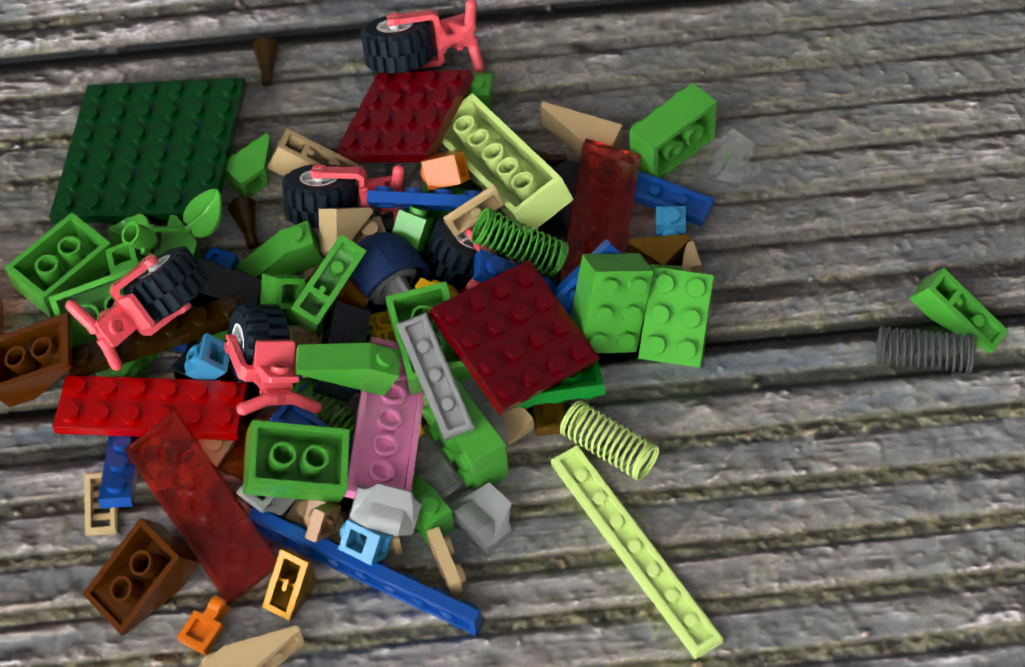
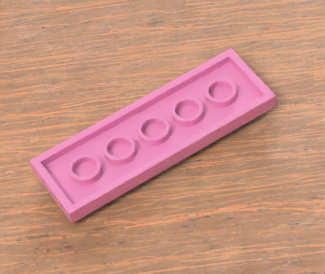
[344,336,424,499]

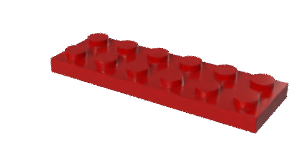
[52,375,249,441]

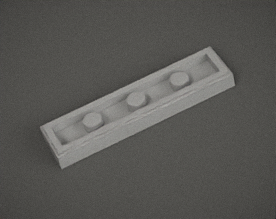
[396,313,474,442]

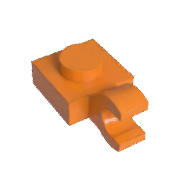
[177,595,230,656]

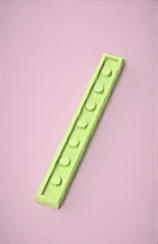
[551,445,723,660]

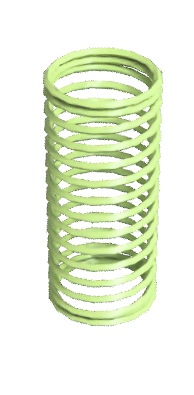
[560,400,659,481]

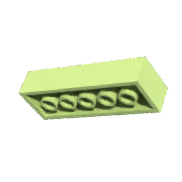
[439,93,574,234]

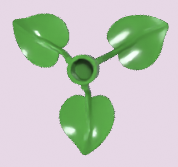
[106,189,222,256]

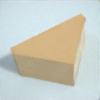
[318,207,374,255]

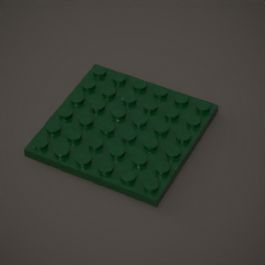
[49,77,247,224]

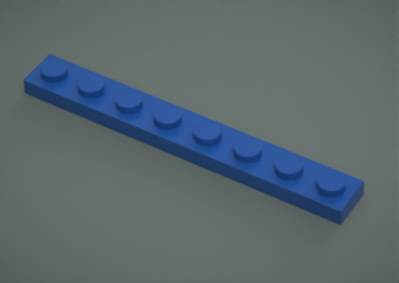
[247,507,483,636]

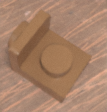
[303,500,342,543]

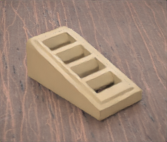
[84,472,119,536]

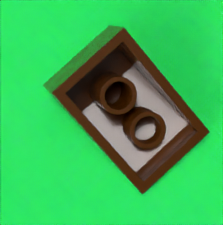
[0,312,72,407]
[82,517,201,635]

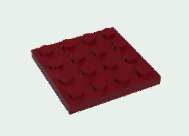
[335,70,474,163]
[428,260,600,416]

